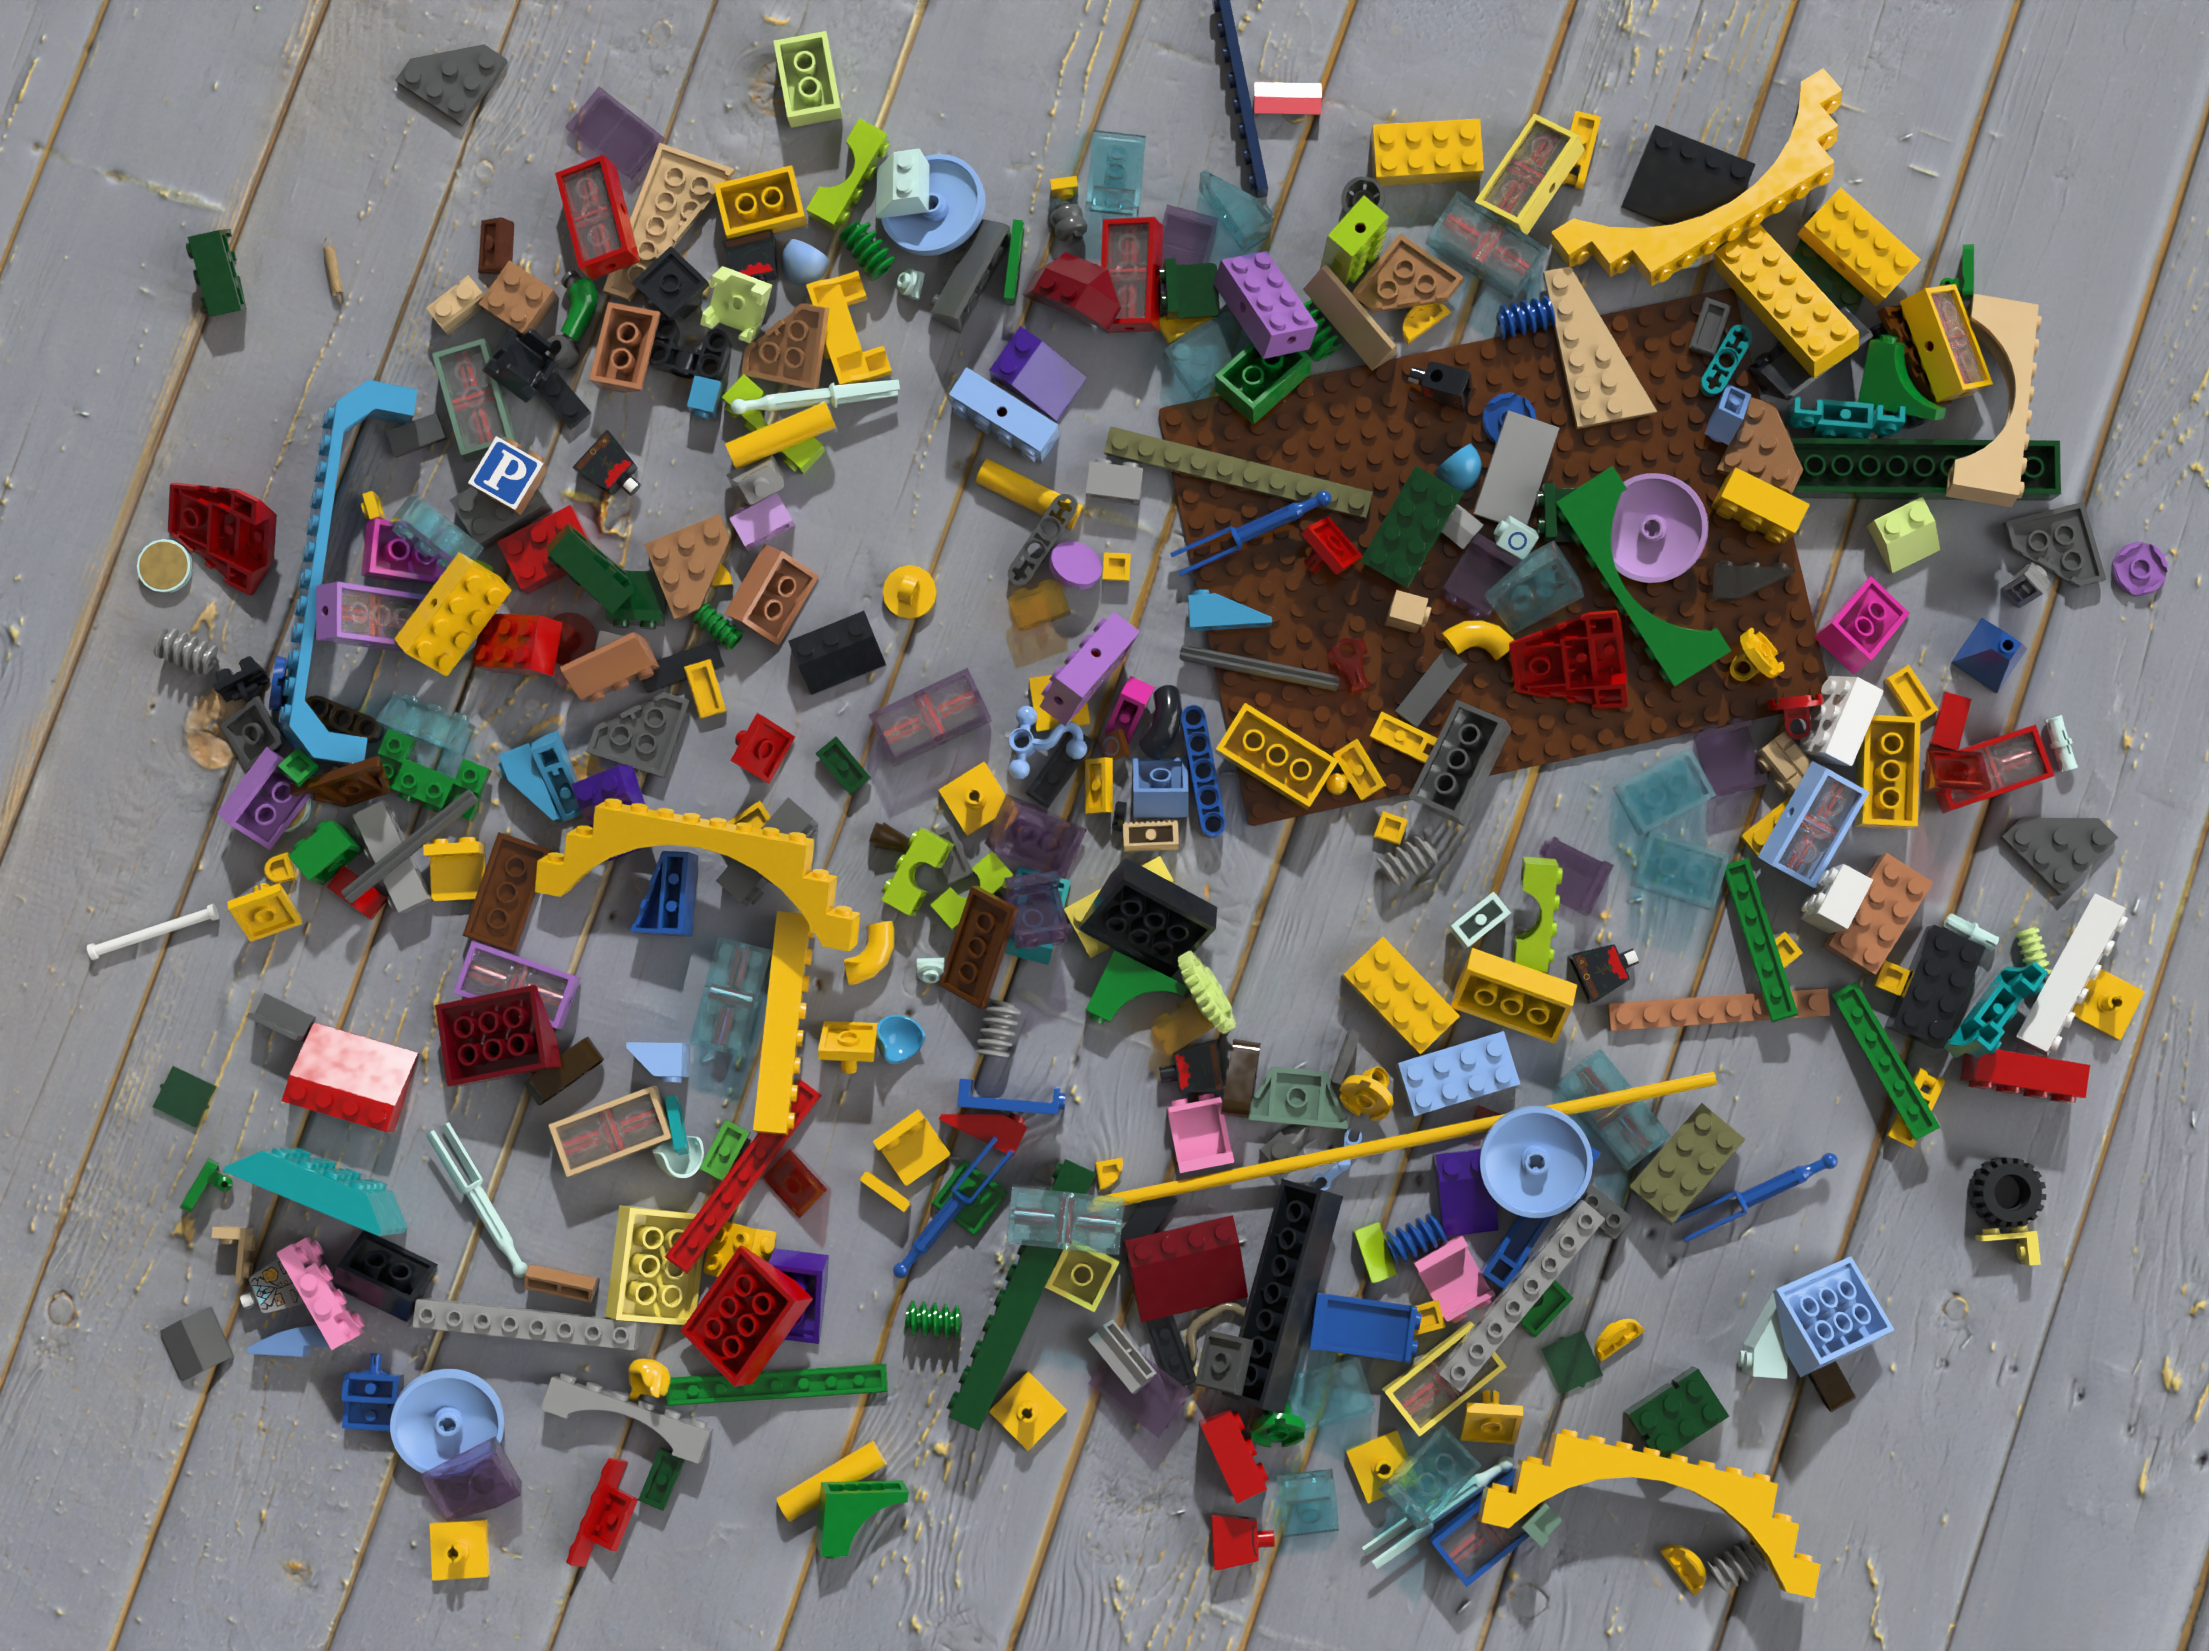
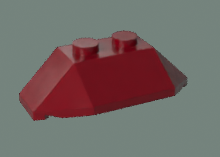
[1023,252,1122,331]

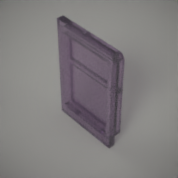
[565,87,666,180]
[1161,204,1219,292]
[1088,1353,1192,1438]

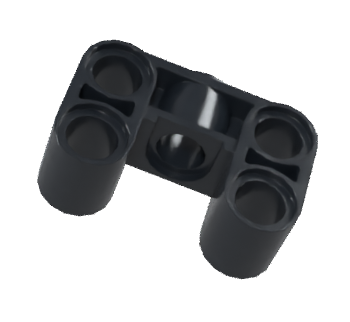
[649,315,732,381]

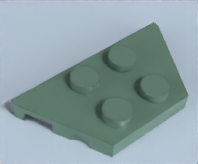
[1242,1067,1348,1129]

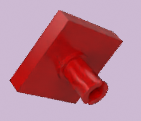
[1301,516,1363,575]
[730,713,795,784]

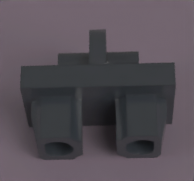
[213,656,270,703]

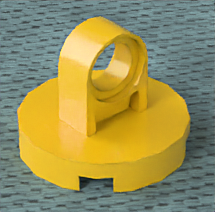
[883,565,937,620]
[1730,628,1784,681]
[1339,1066,1394,1121]

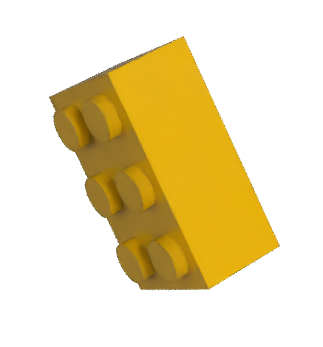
[713,165,808,240]
[1711,467,1810,544]

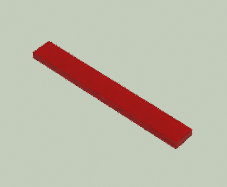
[665,1079,822,1274]

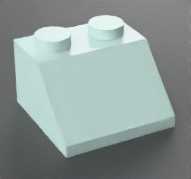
[876,148,930,219]

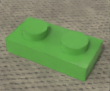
[699,1120,751,1181]

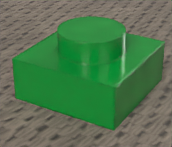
[278,748,319,788]

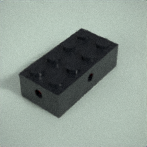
[1885,925,1986,1049]

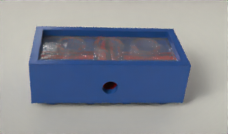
[1428,1468,1536,1587]

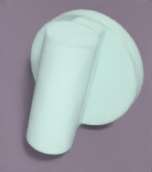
[897,268,925,300]
[917,958,945,984]

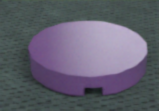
[1049,541,1102,590]
[2111,542,2168,596]

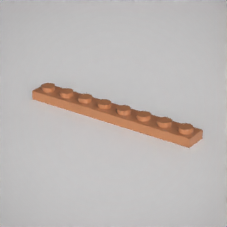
[1607,988,1830,1031]

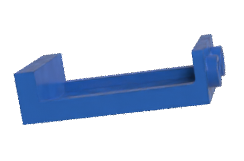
[957,1079,1066,1115]
[1309,1292,1421,1363]

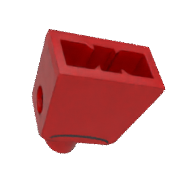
[1211,1513,1275,1570]

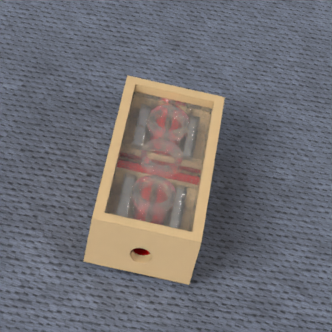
[548,1086,672,1177]

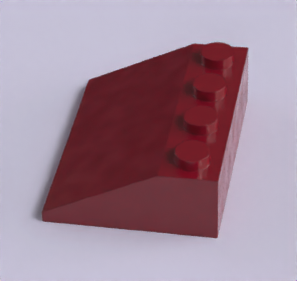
[435,985,561,1087]
[1122,1215,1248,1323]

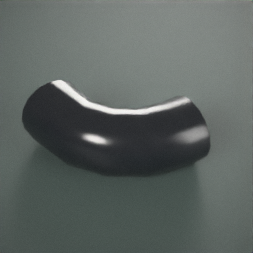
[1139,685,1182,760]

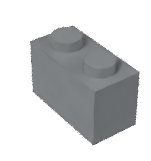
[1085,459,1143,505]

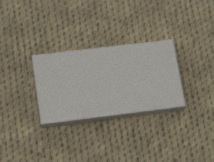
[1473,410,1559,525]

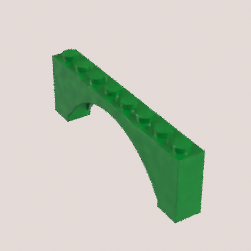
[1556,466,1731,687]

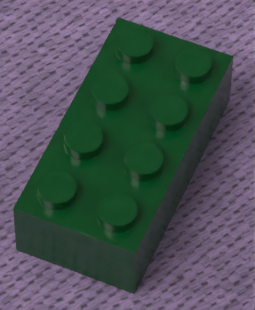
[1360,465,1465,588]

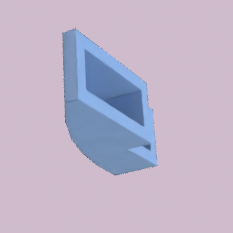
[247,1324,329,1357]

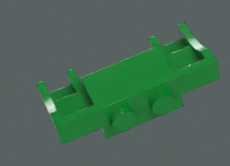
[378,728,492,822]

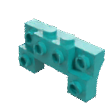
[1785,397,1905,439]
[1944,961,2048,1058]

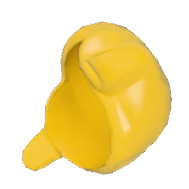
[628,1358,670,1400]

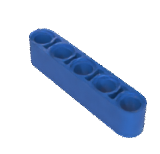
[1181,705,1225,839]

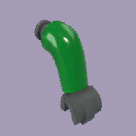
[547,270,599,370]

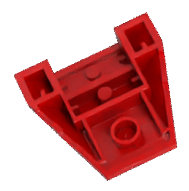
[168,483,277,596]
[1509,610,1628,709]

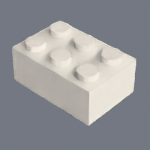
[1799,676,1884,766]
[1800,864,1873,934]

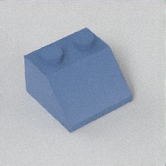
[1133,758,1188,818]

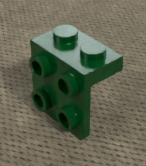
[1159,258,1220,320]
[1536,483,1577,543]
[605,570,666,630]

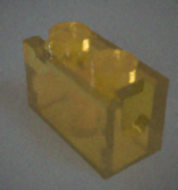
[1008,579,1070,633]
[1151,998,1215,1057]

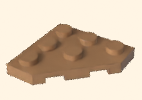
[1351,233,1464,313]
[741,303,829,389]
[1717,398,1803,494]
[644,514,731,620]

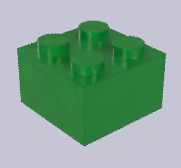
[288,820,364,885]

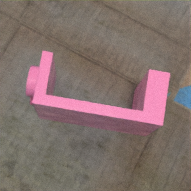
[1412,1235,1495,1324]

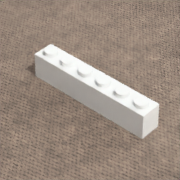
[2016,894,2128,1057]

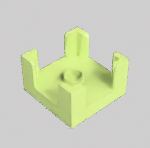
[700,266,772,343]

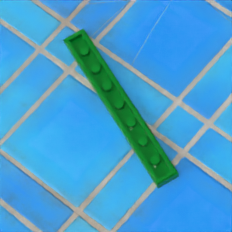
[665,1363,888,1406]

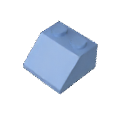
[626,1042,690,1083]

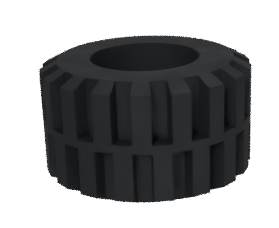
[1968,1157,2047,1228]

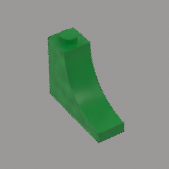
[1858,335,1946,420]
[1085,950,1188,1025]
[816,1480,909,1559]

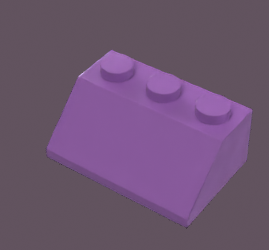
[217,747,312,850]

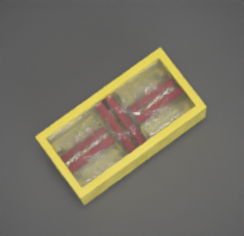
[1475,114,1585,238]
[1382,1320,1507,1437]

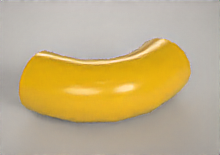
[1441,620,1514,661]
[844,921,894,986]

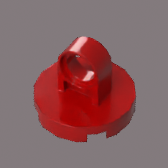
[1767,694,1824,739]

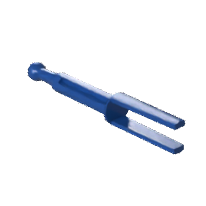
[1170,490,1331,576]
[893,1136,1014,1279]
[1675,1153,1838,1243]

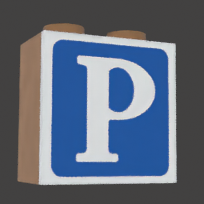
[468,436,549,516]

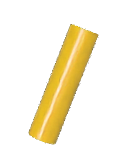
[725,402,836,470]
[975,458,1084,531]
[776,1440,887,1522]

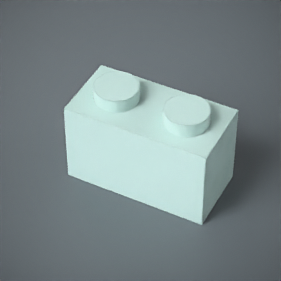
[1448,892,1511,949]

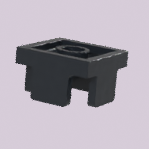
[632,246,710,322]
[482,328,557,403]

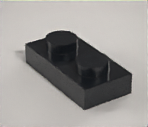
[537,371,591,430]

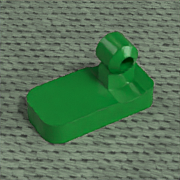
[1940,244,1974,301]
[179,1158,233,1213]

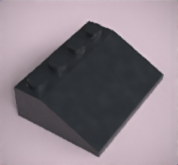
[1621,125,1756,246]
[1078,857,1217,978]

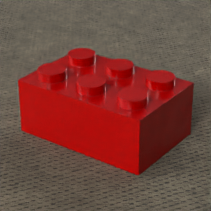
[497,505,592,595]
[472,613,562,676]
[1200,1407,1269,1504]

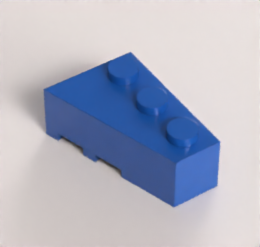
[629,851,699,937]

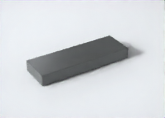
[1395,648,1467,728]

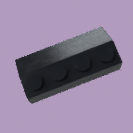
[1748,304,1873,401]

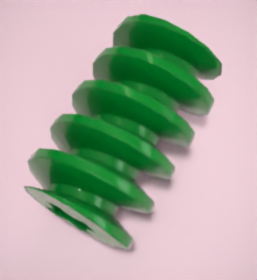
[839,221,896,281]
[1303,300,1343,362]
[904,1300,962,1341]

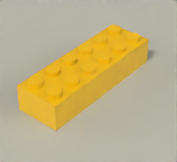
[1714,224,1859,378]

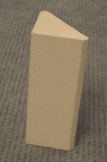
[1303,264,1398,371]

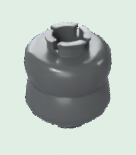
[1050,202,1088,244]

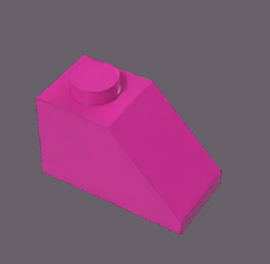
[1104,676,1155,744]

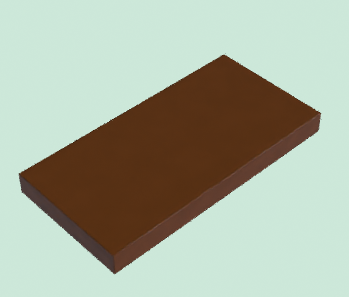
[462,832,551,953]
[939,885,1019,1009]

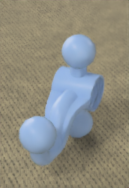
[1008,706,1087,780]

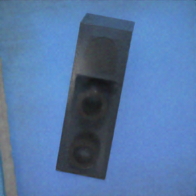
[1708,561,1796,603]

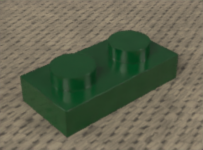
[815,736,872,796]
[638,1447,685,1511]

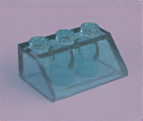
[376,693,476,756]

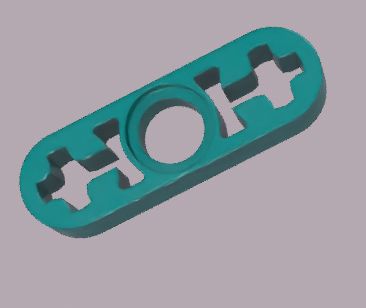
[1699,324,1753,397]

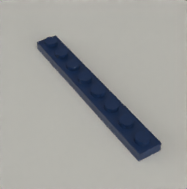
[1212,0,1268,198]

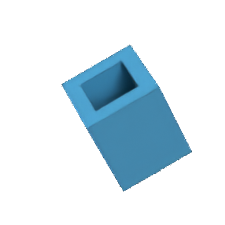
[687,375,724,420]

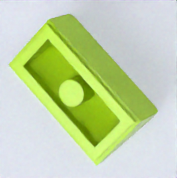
[1353,1222,1397,1284]

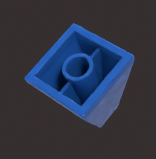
[1951,618,2027,693]

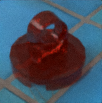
[552,612,597,666]

